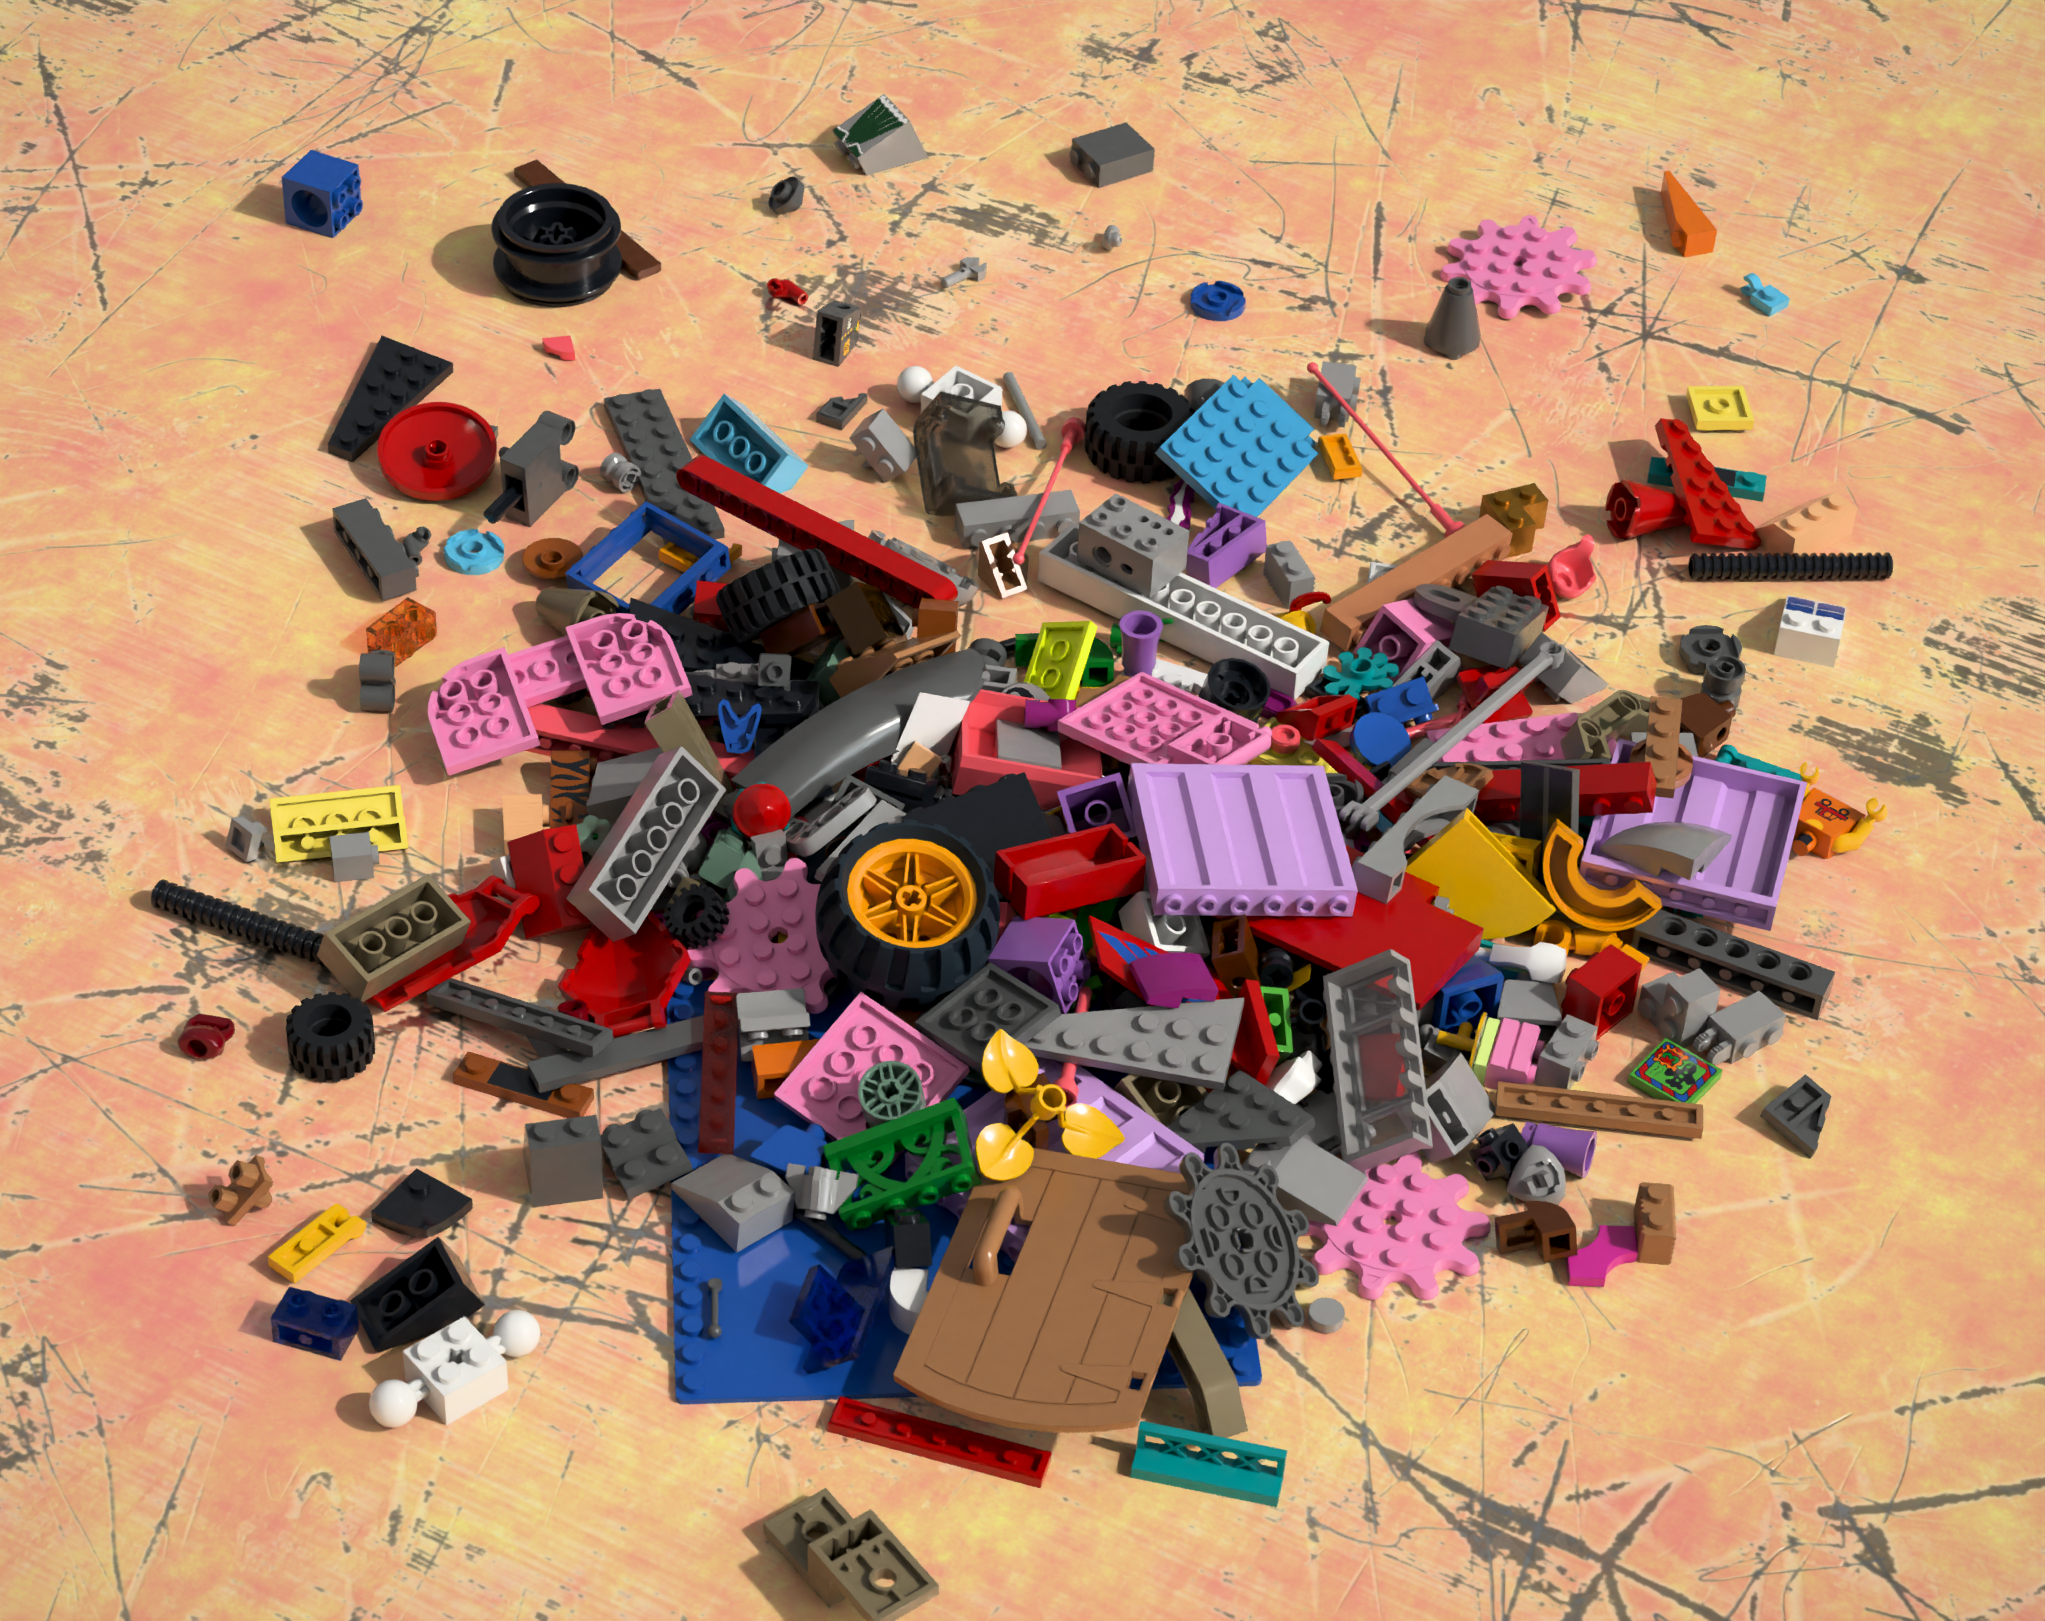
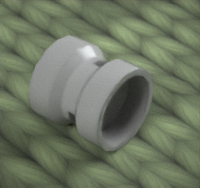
[600,453,641,492]

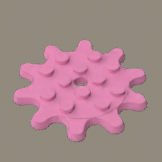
[1440,215,1597,319]
[687,858,834,1014]
[1302,1152,1491,1301]

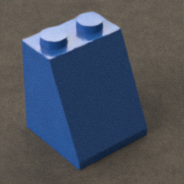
[1431,955,1504,1035]

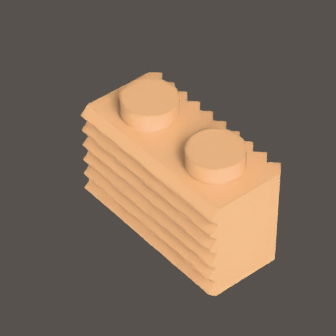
[502,794,550,856]

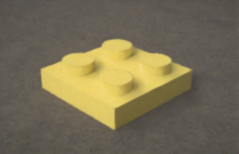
[1686,386,1754,431]

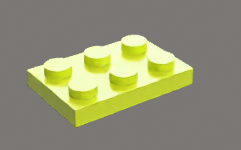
[1024,621,1098,700]

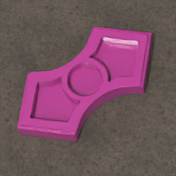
[1566,1225,1638,1287]

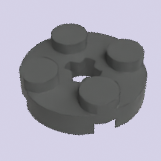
[1679,625,1742,675]

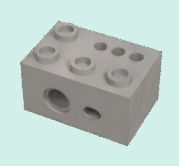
[1077,493,1189,598]

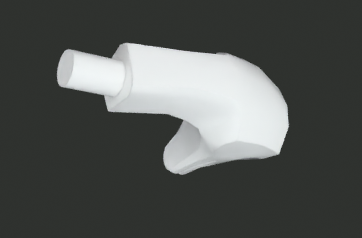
[1474,942,1567,984]

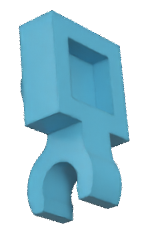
[1741,273,1790,317]

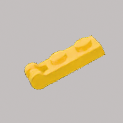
[268,1203,366,1284]

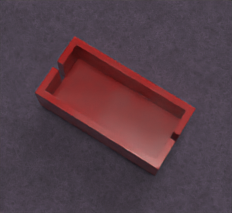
[994,823,1146,920]

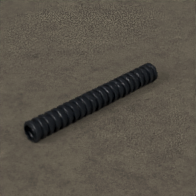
[1688,552,1893,580]
[151,879,324,965]

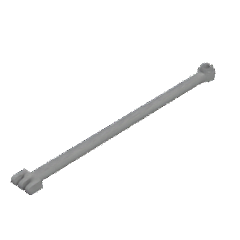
[1339,641,1565,831]

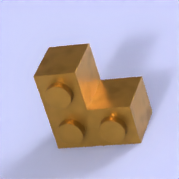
[1479,483,1548,558]

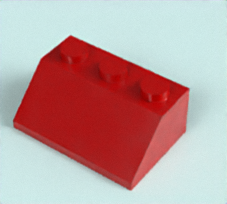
[507,824,593,940]

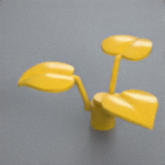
[975,1029,1125,1181]

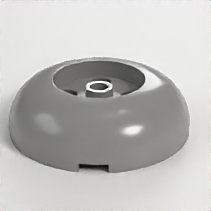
[868,530,980,607]

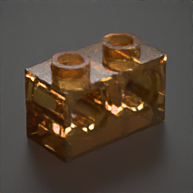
[366,597,437,667]

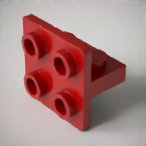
[1456,665,1535,724]

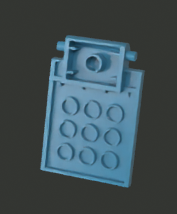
[1155,375,1318,517]

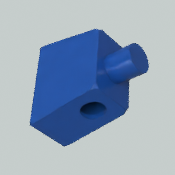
[749,1123,828,1200]

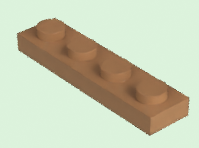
[1644,696,1682,798]

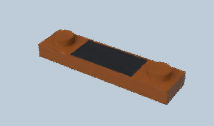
[453,1051,594,1118]

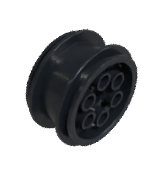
[491,183,622,307]

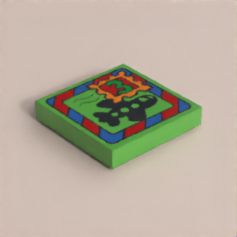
[1627,1038,1723,1104]

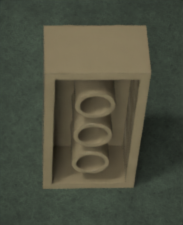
[317,874,471,1002]

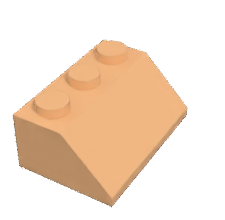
[1755,492,1858,556]

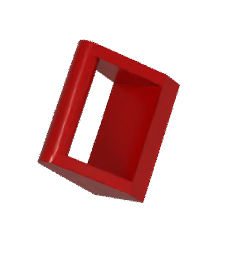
[1276,694,1358,741]

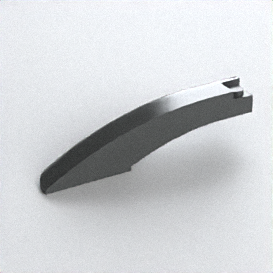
[714,648,986,843]

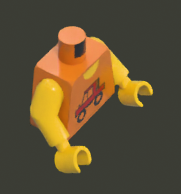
[1792,762,1887,859]

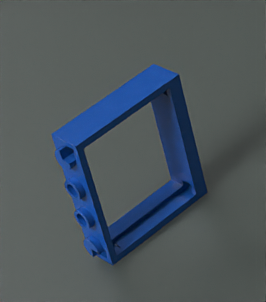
[565,501,731,615]

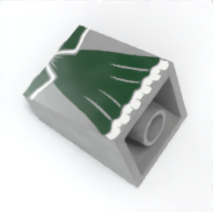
[832,94,928,175]

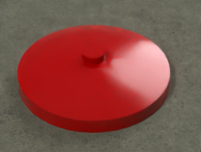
[377,402,497,501]

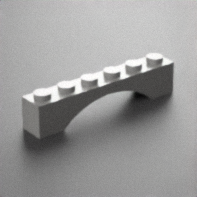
[1352,775,1479,904]

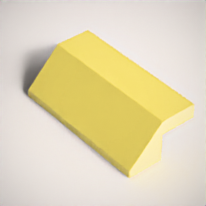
[269,785,408,863]

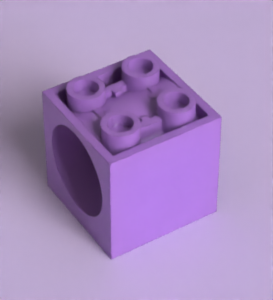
[988,916,1091,1014]

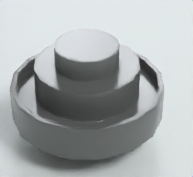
[768,176,805,215]

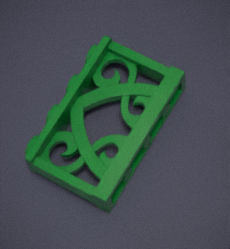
[823,1097,982,1231]

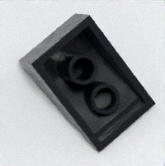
[350,1236,485,1353]

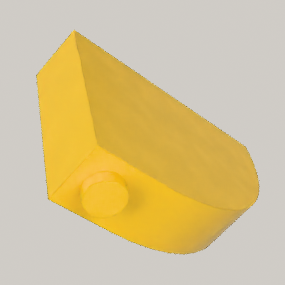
[1405,808,1557,939]

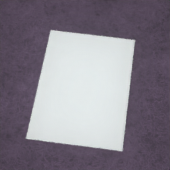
[891,692,970,779]

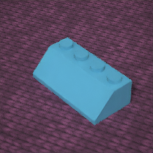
[689,394,809,494]

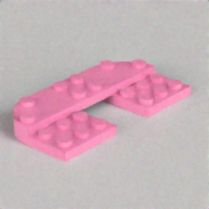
[428,613,693,776]

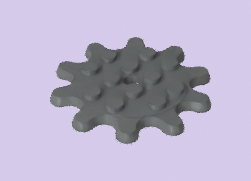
[1163,1142,1319,1339]

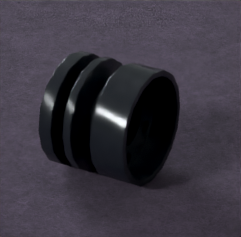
[1198,658,1270,723]

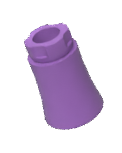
[1119,610,1163,677]
[1521,1122,1597,1178]

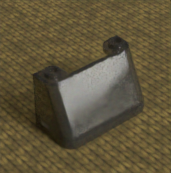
[913,391,1017,517]

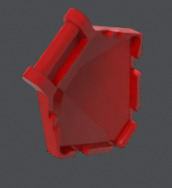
[365,875,540,1012]
[558,911,691,1038]

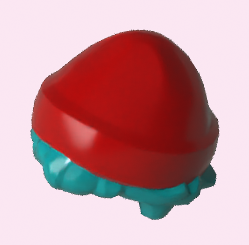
[731,782,791,839]

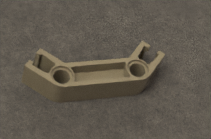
[1560,690,1650,761]
[1160,1288,1248,1438]

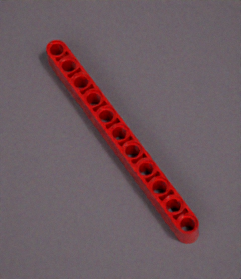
[676,455,958,608]

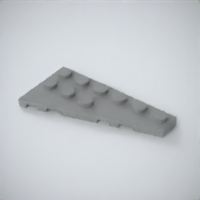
[1024,998,1244,1090]

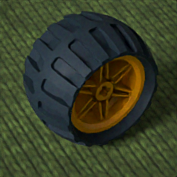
[815,820,1000,1012]

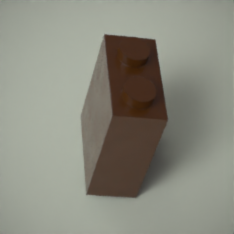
[759,601,842,656]

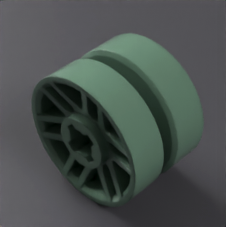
[858,1061,926,1128]

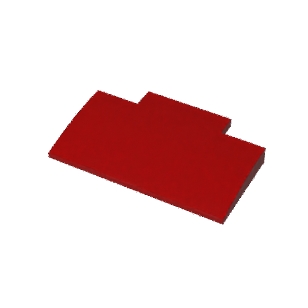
[1211,845,1484,1011]

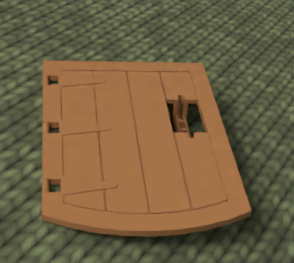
[893,1148,1194,1433]

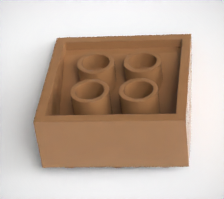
[829,631,961,698]

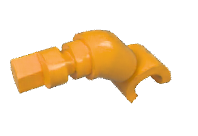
[1534,920,1650,972]

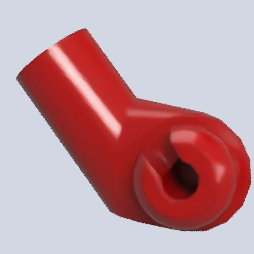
[767,278,809,305]

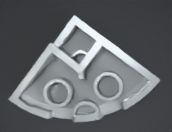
[1600,822,1732,880]

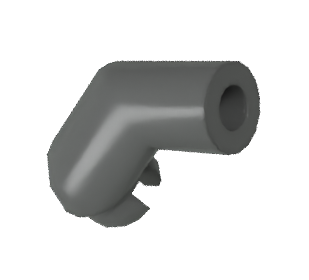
[403,526,431,566]

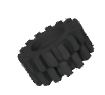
[663,883,730,949]

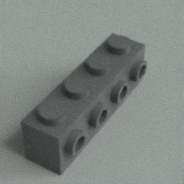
[332,498,419,601]

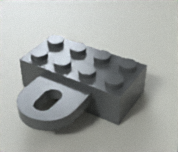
[1413,584,1549,669]

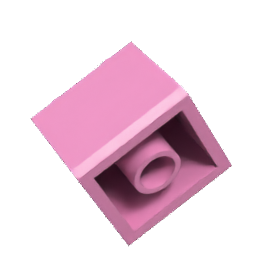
[1353,598,1455,684]

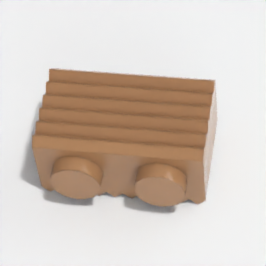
[1633,1182,1677,1265]

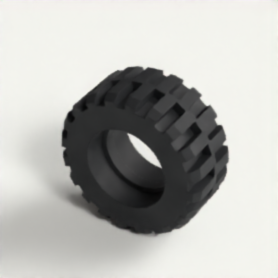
[1084,381,1195,484]
[716,548,841,643]

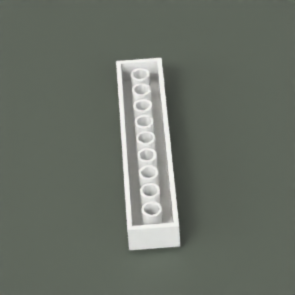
[1038,522,1329,700]

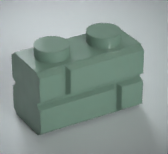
[698,827,749,889]

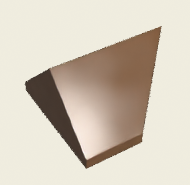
[978,532,1029,599]

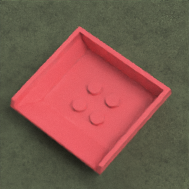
[952,689,1103,810]

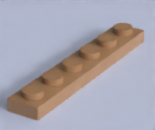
[1495,1081,1703,1139]

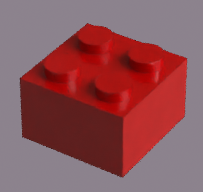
[1561,944,1642,1041]

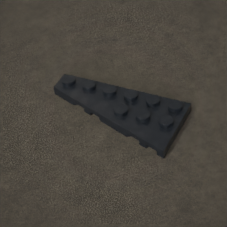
[628,598,813,681]

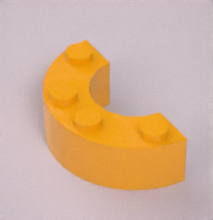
[1543,819,1662,931]

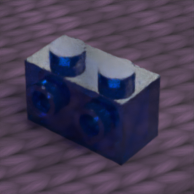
[270,1286,359,1361]

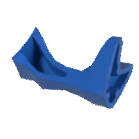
[715,699,762,754]

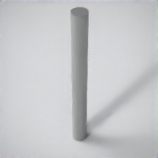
[1003,372,1047,450]

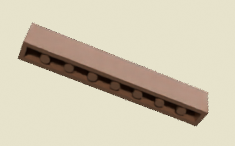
[1320,514,1513,651]

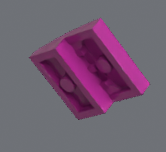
[1129,952,1219,1009]

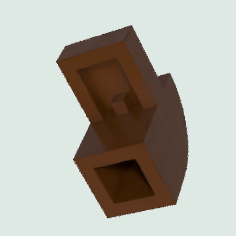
[1004,1073,1058,1150]
[1494,1201,1578,1262]

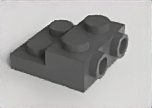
[600,1108,693,1200]

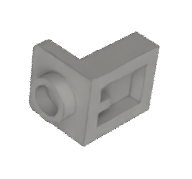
[750,829,788,881]

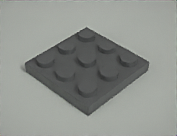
[915,962,1061,1073]

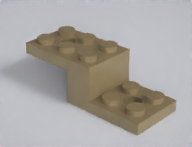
[763,1488,939,1621]

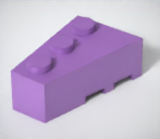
[1186,503,1267,588]

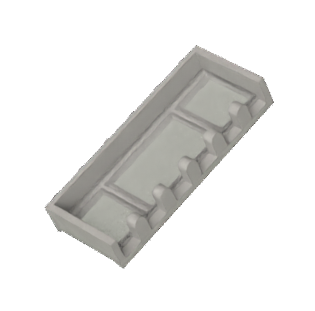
[1323,949,1433,1173]

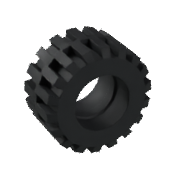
[286,992,375,1082]

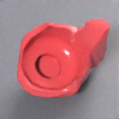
[1548,534,1596,599]

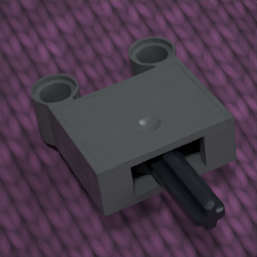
[484,410,579,527]

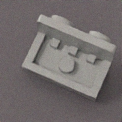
[736,988,810,1062]

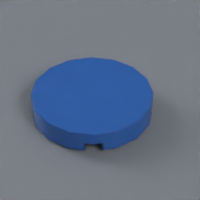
[1190,281,1246,321]
[1349,712,1411,769]

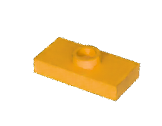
[1318,433,1362,480]

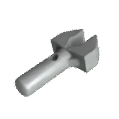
[941,257,987,288]

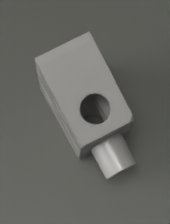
[1497,971,1562,1044]

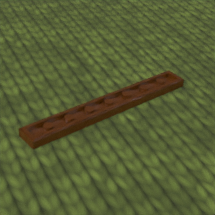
[514,159,661,280]

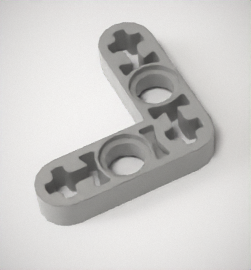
[782,785,877,857]

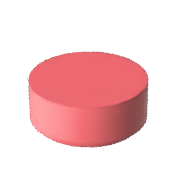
[1270,725,1300,754]

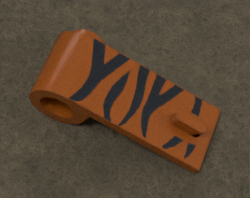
[550,750,597,828]

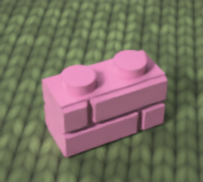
[1484,1018,1545,1090]

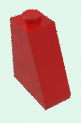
[1471,560,1561,632]

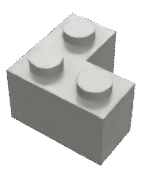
[1637,968,1721,1048]

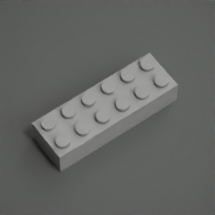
[566,746,726,942]

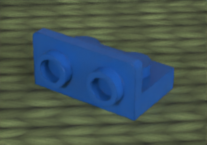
[1364,676,1440,725]

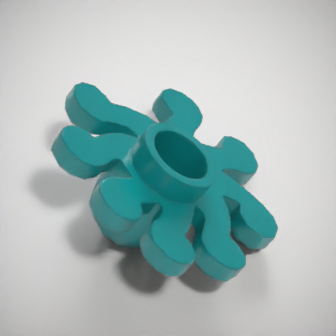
[1323,647,1399,703]

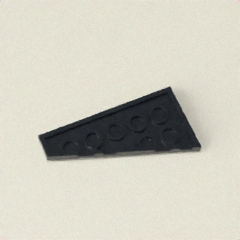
[328,336,453,462]
[602,674,816,729]

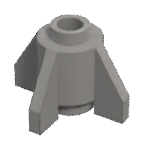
[786,1163,858,1220]

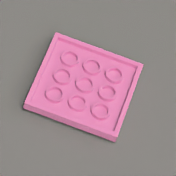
[774,992,970,1175]

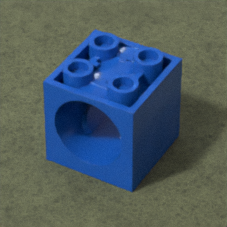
[281,150,363,238]

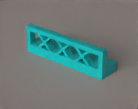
[1130,1421,1287,1507]

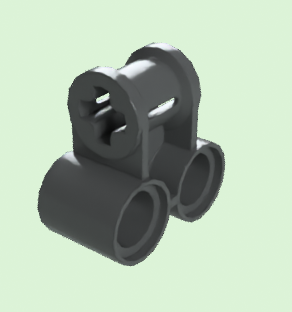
[359,650,396,712]

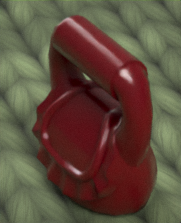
[177,1013,235,1060]

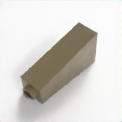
[644,690,735,816]

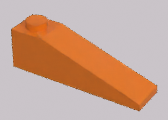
[1661,170,1717,258]

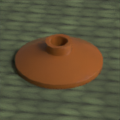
[522,538,583,579]

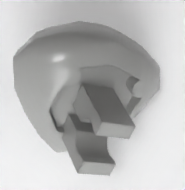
[1507,1145,1566,1205]

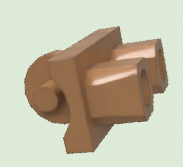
[208,1155,273,1226]

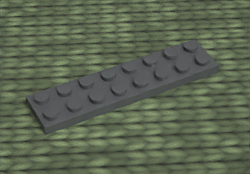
[604,388,724,545]

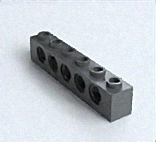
[1631,910,1835,1020]

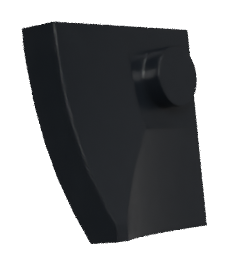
[371,1168,473,1238]

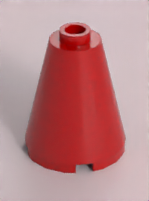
[1606,480,1687,539]

